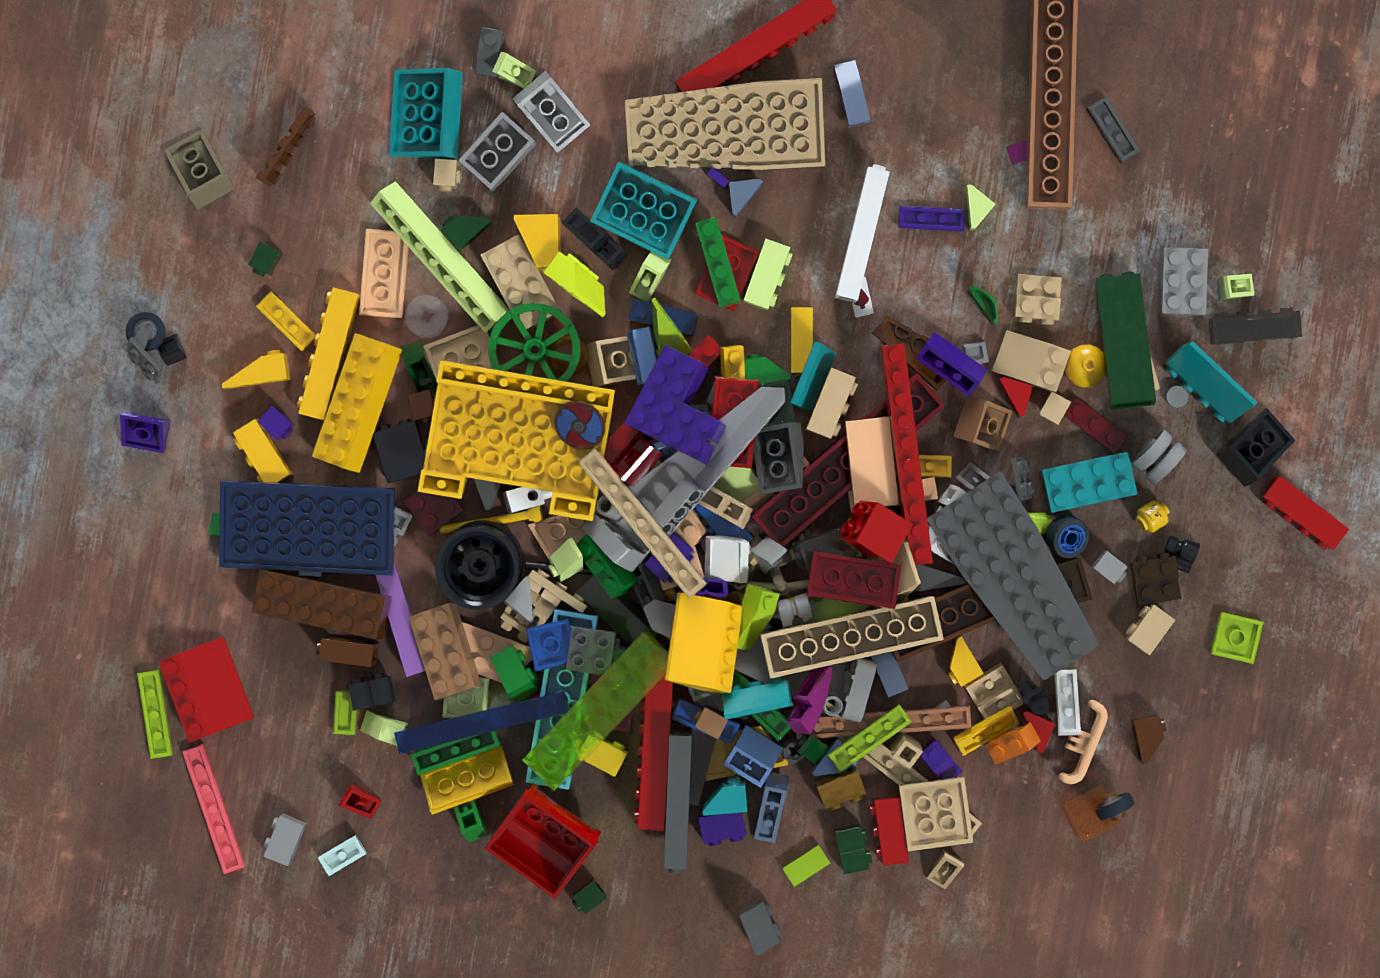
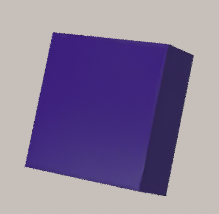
[707,168,729,190]

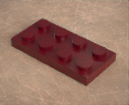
[806,551,901,610]

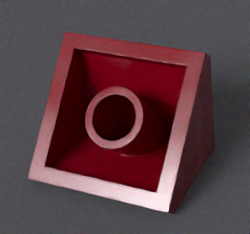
[610,432,663,487]

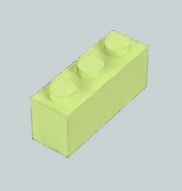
[743,239,793,310]

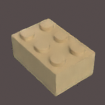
[805,368,858,440]

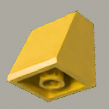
[514,214,561,275]

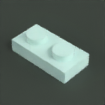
[318,835,367,876]

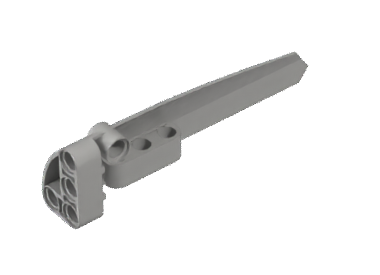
[582,387,785,572]
[643,599,877,723]

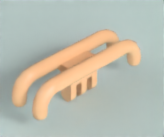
[1058,700,1108,784]

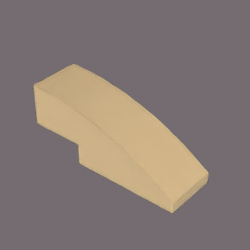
[698,486,754,529]

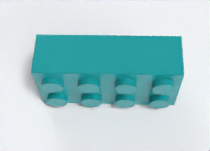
[1039,452,1137,513]

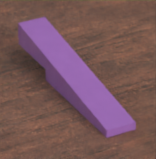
[376,560,425,677]

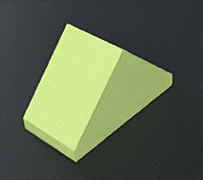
[965,185,995,231]
[1217,274,1255,300]

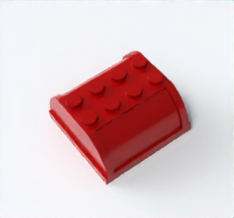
[484,783,602,899]

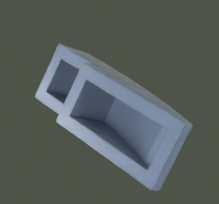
[834,60,870,128]
[870,651,908,698]

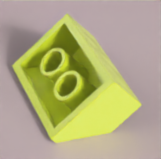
[544,252,605,317]

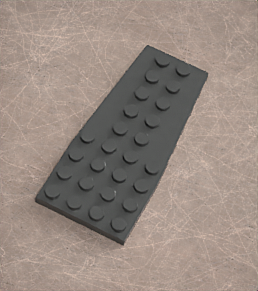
[927,471,1099,680]

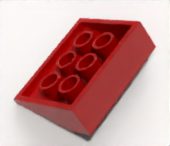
[158,637,255,743]

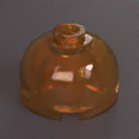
[547,333,589,376]

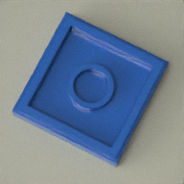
[526,619,571,671]

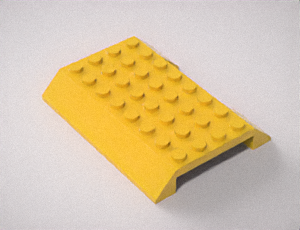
[418,360,615,521]

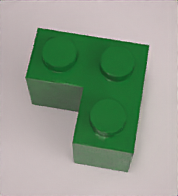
[489,645,541,704]

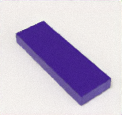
[898,206,965,232]

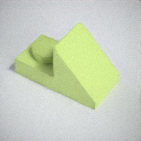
[492,52,536,89]

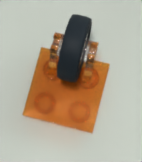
[1062,784,1134,843]

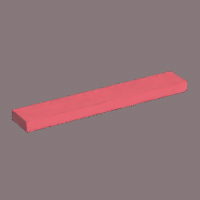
[182,744,245,874]

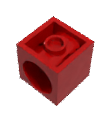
[839,500,913,563]

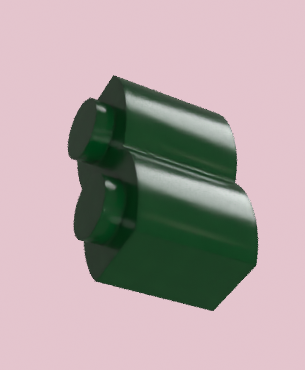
[834,824,873,874]

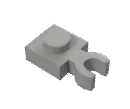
[394,506,414,547]

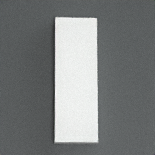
[1054,669,1081,736]

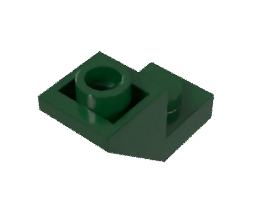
[796,733,831,765]

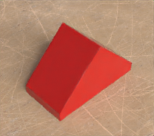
[998,377,1033,418]
[1021,710,1055,754]
[338,783,382,819]

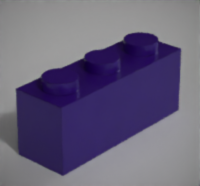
[915,332,987,396]

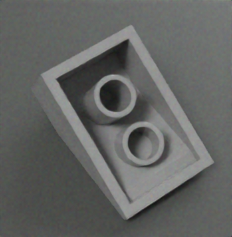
[512,71,590,153]

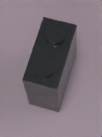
[373,418,426,483]

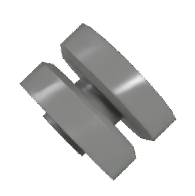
[1131,429,1187,484]

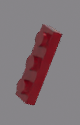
[1064,397,1128,454]

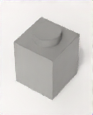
[1091,550,1127,584]

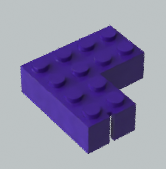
[625,345,727,465]

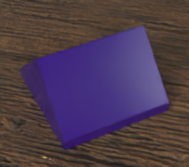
[120,412,171,453]

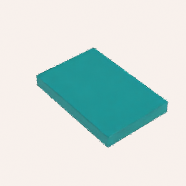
[791,342,836,413]

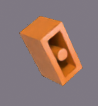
[985,722,1041,765]

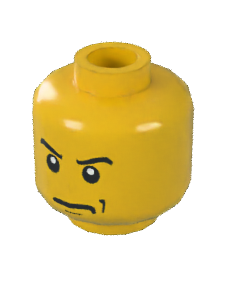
[1136,500,1170,533]

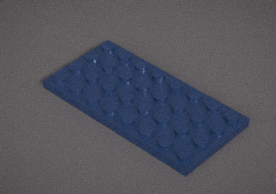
[219,480,395,575]

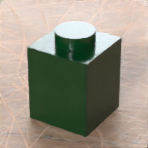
[248,242,283,277]
[572,878,607,914]

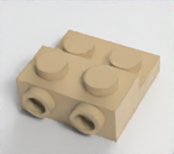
[1014,274,1062,325]

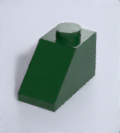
[441,216,492,252]
[400,339,438,392]

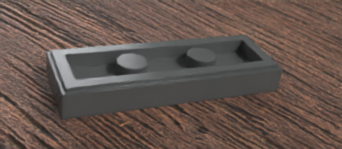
[1087,96,1140,163]

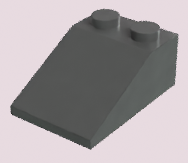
[754,422,804,494]

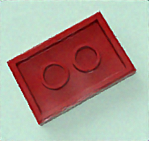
[695,235,760,312]

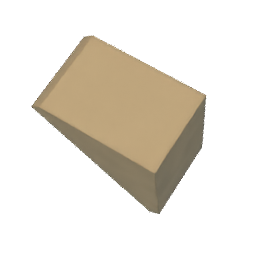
[926,849,964,889]

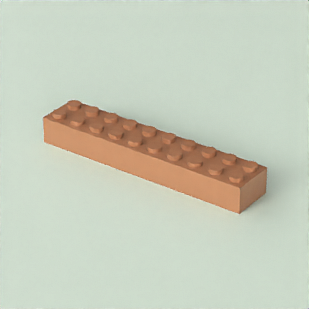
[1025,0,1078,210]

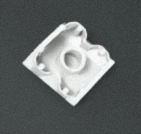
[705,535,751,583]

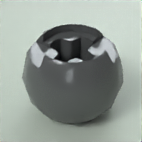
[781,736,806,764]

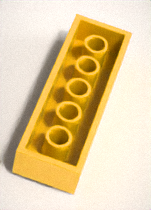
[312,333,402,473]

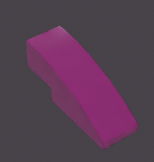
[786,666,832,734]

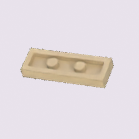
[528,569,587,613]

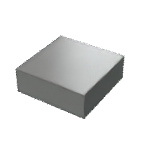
[963,341,989,364]

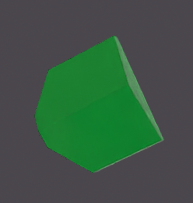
[967,286,999,326]

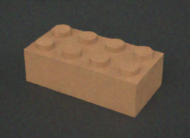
[409,603,482,700]

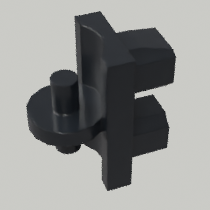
[1018,680,1050,715]

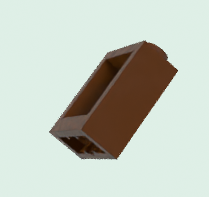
[316,636,379,667]

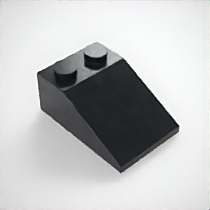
[1216,408,1295,487]

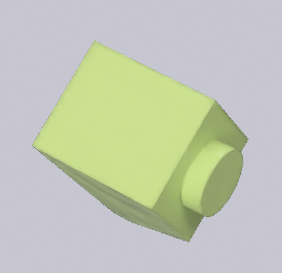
[629,251,671,302]
[548,538,583,582]
[360,710,408,746]

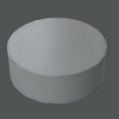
[1165,386,1189,408]

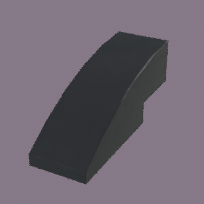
[562,207,627,271]

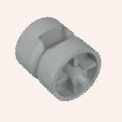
[773,593,817,629]

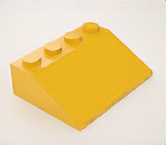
[665,592,743,693]

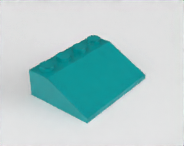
[389,68,463,159]
[590,162,699,260]
[1164,341,1257,424]

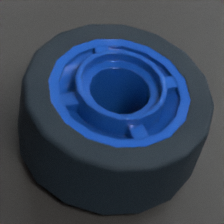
[1045,515,1090,558]

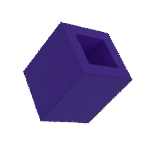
[258,406,295,440]

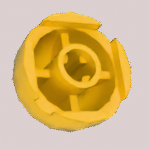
[1064,344,1106,388]

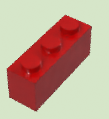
[870,795,909,866]

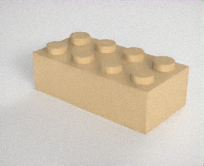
[481,234,561,331]

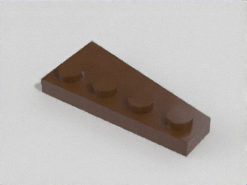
[255,106,315,187]
[872,316,946,391]

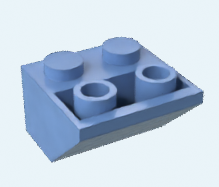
[723,725,783,788]

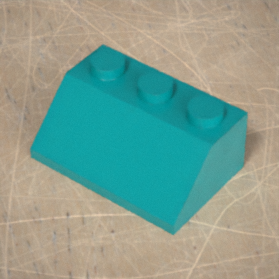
[722,676,794,720]
[703,775,747,816]

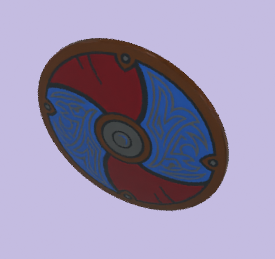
[554,401,605,450]

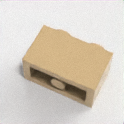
[1125,604,1175,655]

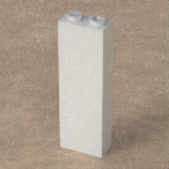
[835,164,890,303]

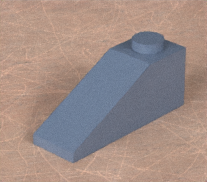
[754,772,789,843]

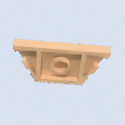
[462,621,532,683]

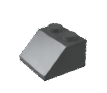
[739,899,782,956]

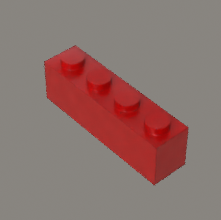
[1260,476,1350,550]

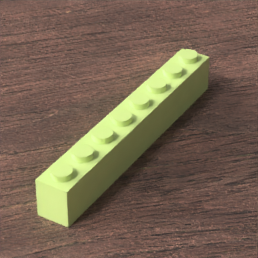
[370,181,510,333]

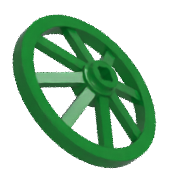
[488,303,581,382]

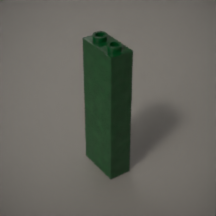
[1095,271,1156,410]

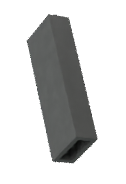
[664,732,692,873]

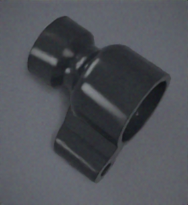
[1164,535,1200,574]

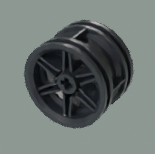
[435,520,524,610]

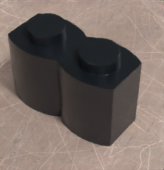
[346,673,396,711]

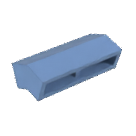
[626,327,658,385]

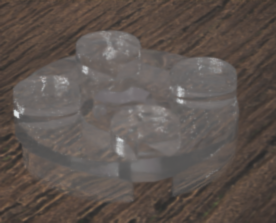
[405,295,449,339]

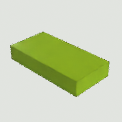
[333,690,357,735]
[782,844,831,887]

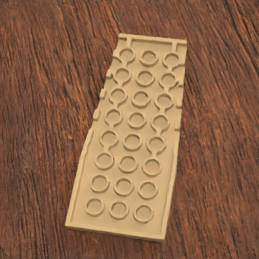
[625,78,825,170]

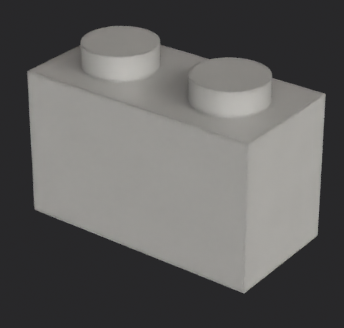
[263,813,307,866]

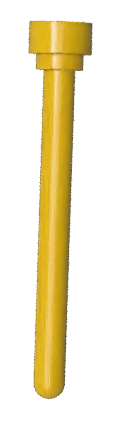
[439,505,543,534]

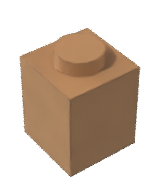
[693,706,728,739]

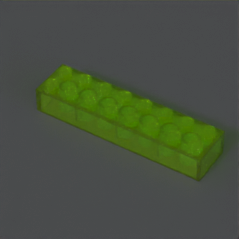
[522,631,669,791]

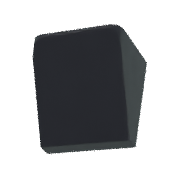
[158,333,187,366]

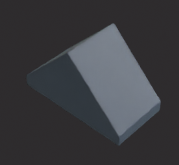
[729,179,763,218]

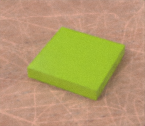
[1210,612,1264,664]

